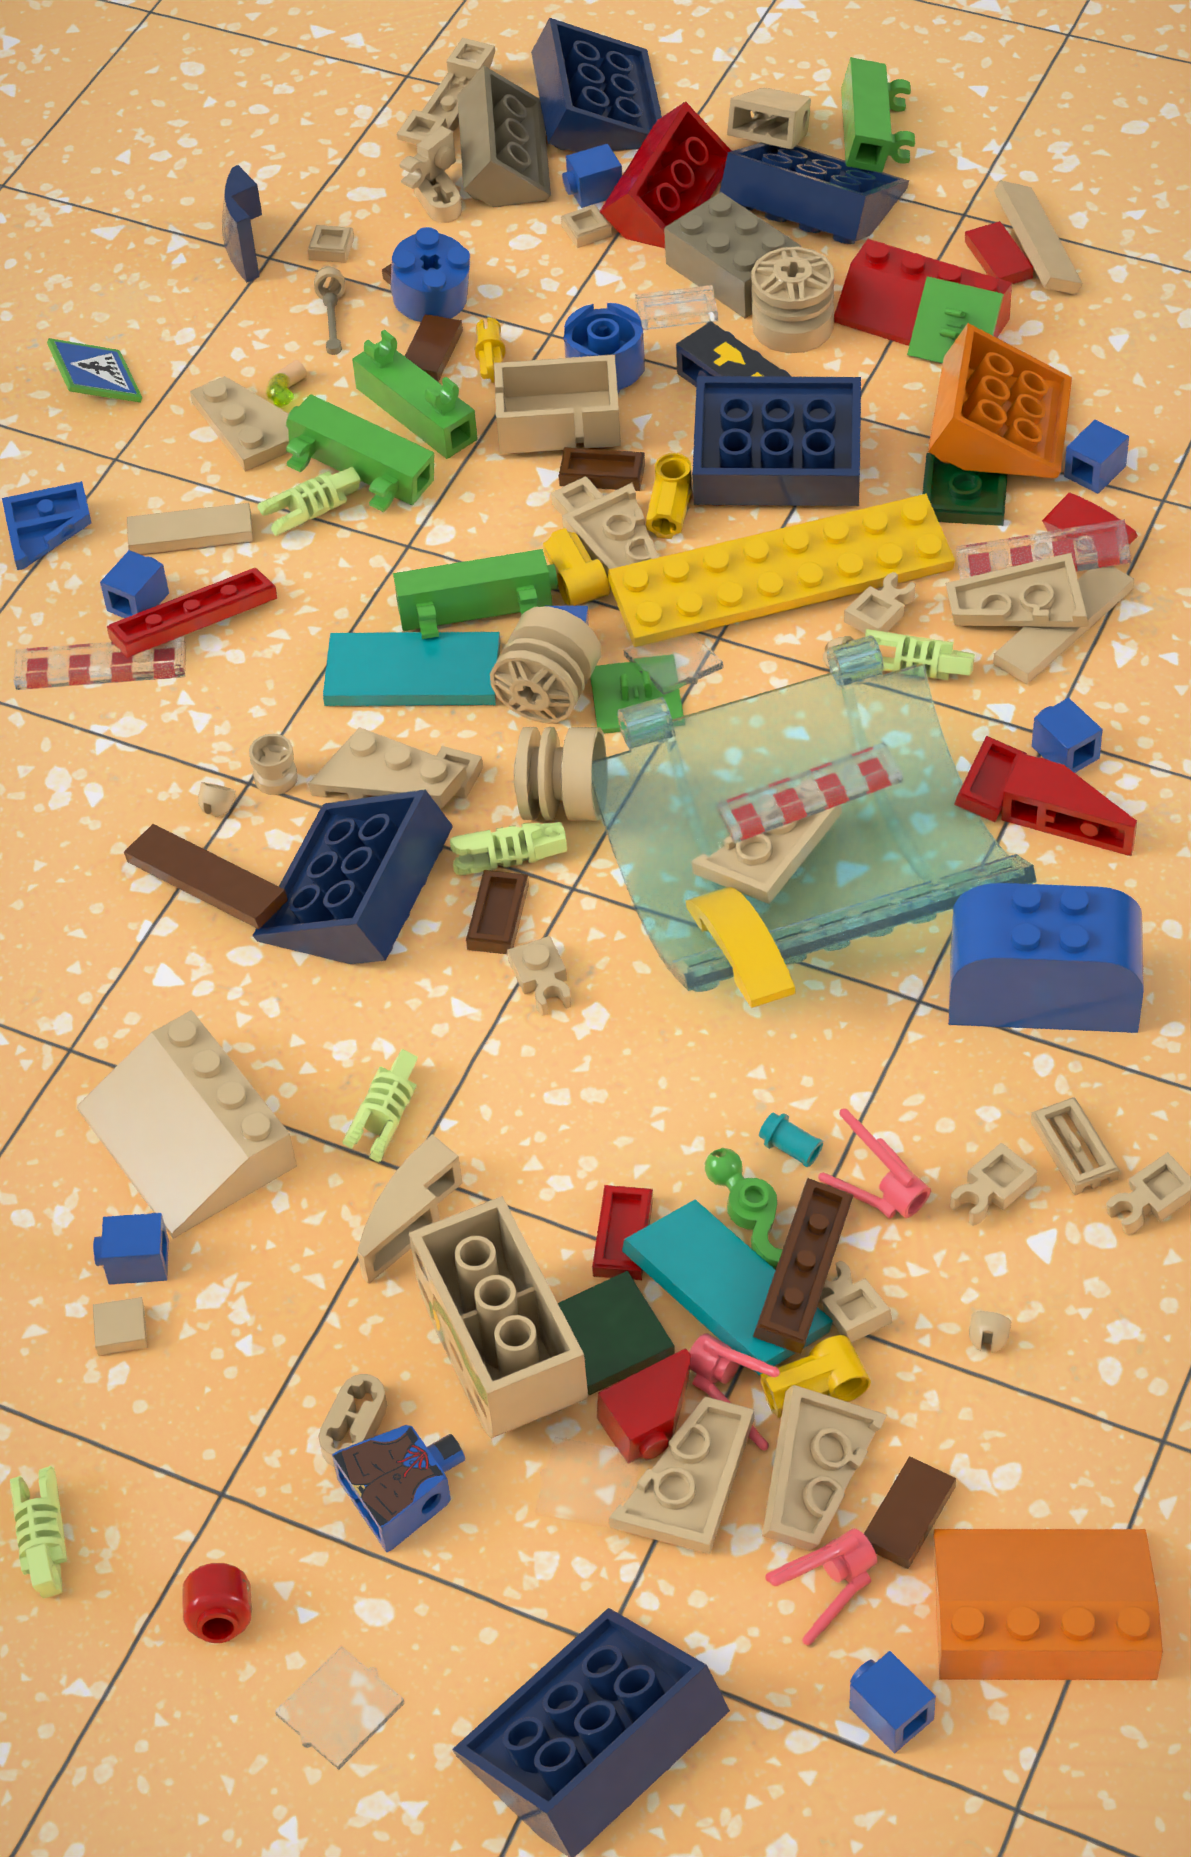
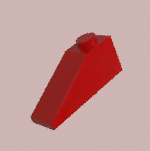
[1001,753,1137,856]

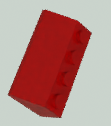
[599,101,732,248]
[834,239,1012,346]

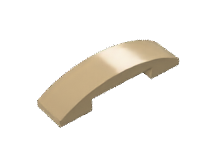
[396,37,496,145]

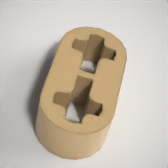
[414,171,462,223]
[318,1374,388,1467]

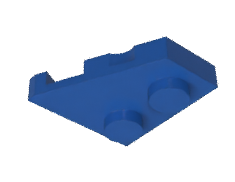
[2,481,92,570]

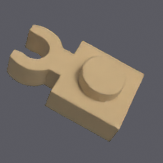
[399,126,456,189]
[844,572,916,634]
[507,936,571,1016]
[950,1142,1038,1226]
[1106,1152,1191,1235]
[820,1261,892,1343]

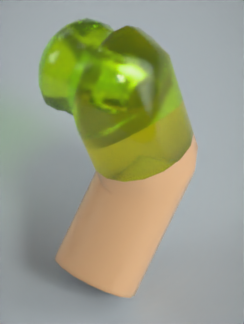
[266,360,307,408]

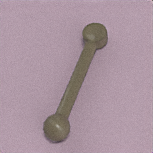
[323,292,342,355]

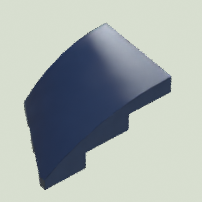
[222,165,262,283]

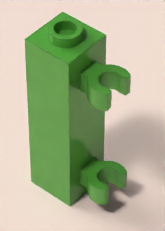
[841,57,915,173]
[352,330,478,459]
[286,394,434,512]
[393,549,558,639]

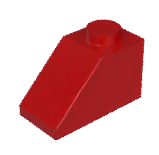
[597,1348,691,1465]

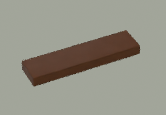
[123,824,288,930]
[753,1178,854,1354]

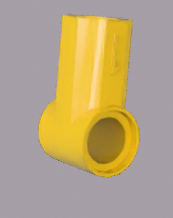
[646,453,692,539]
[543,528,610,606]
[761,1335,871,1418]

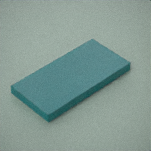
[323,632,500,706]
[622,1199,833,1376]

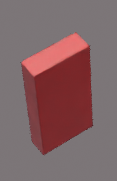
[965,221,1034,284]
[954,736,1027,822]
[592,1185,653,1281]

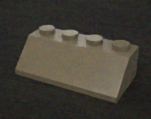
[457,66,551,207]

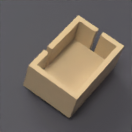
[494,355,621,454]

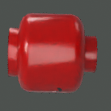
[182,1563,252,1643]

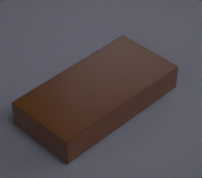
[405,314,463,382]
[558,447,645,491]
[466,870,529,955]
[864,1456,956,1569]

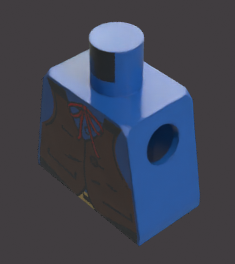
[332,1425,465,1553]

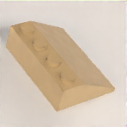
[77,1009,297,1239]

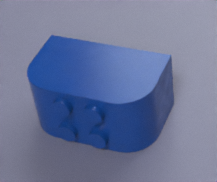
[948,883,1144,1033]

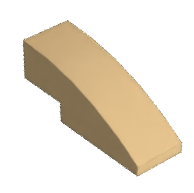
[357,1134,463,1284]

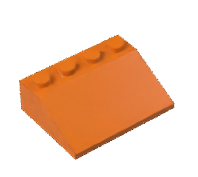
[928,323,1072,478]
[933,1529,1163,1680]

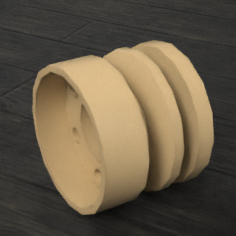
[751,247,834,353]
[490,606,601,723]
[513,727,607,821]

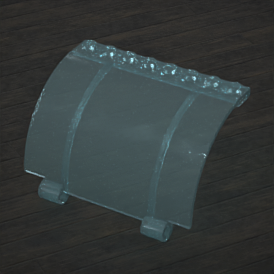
[592,635,1037,992]

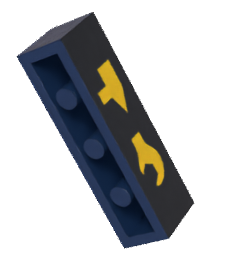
[676,321,792,387]

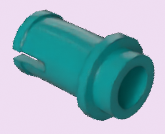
[759,1112,823,1167]

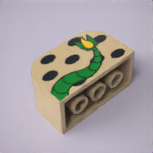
[409,1196,588,1438]

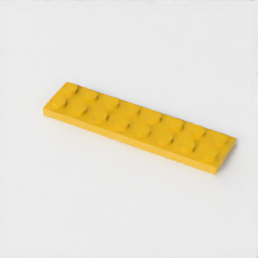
[608,494,955,647]

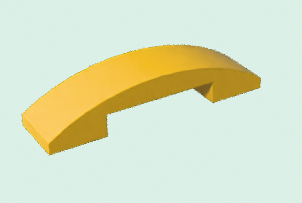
[685,887,796,1008]

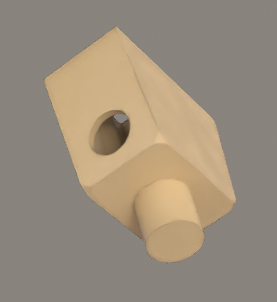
[727,88,811,149]

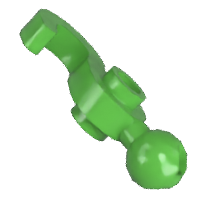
[704,1148,782,1270]

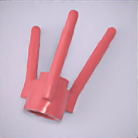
[818,1108,931,1219]
[689,1333,780,1451]
[765,1528,877,1646]

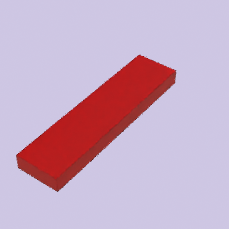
[107,567,277,658]

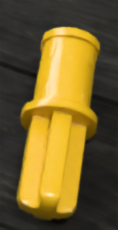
[474,317,506,383]

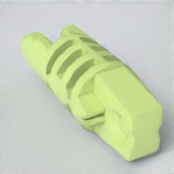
[257,467,361,536]
[861,629,975,680]
[450,822,567,875]
[342,1049,418,1163]
[10,1466,67,1599]

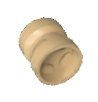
[249,734,298,795]

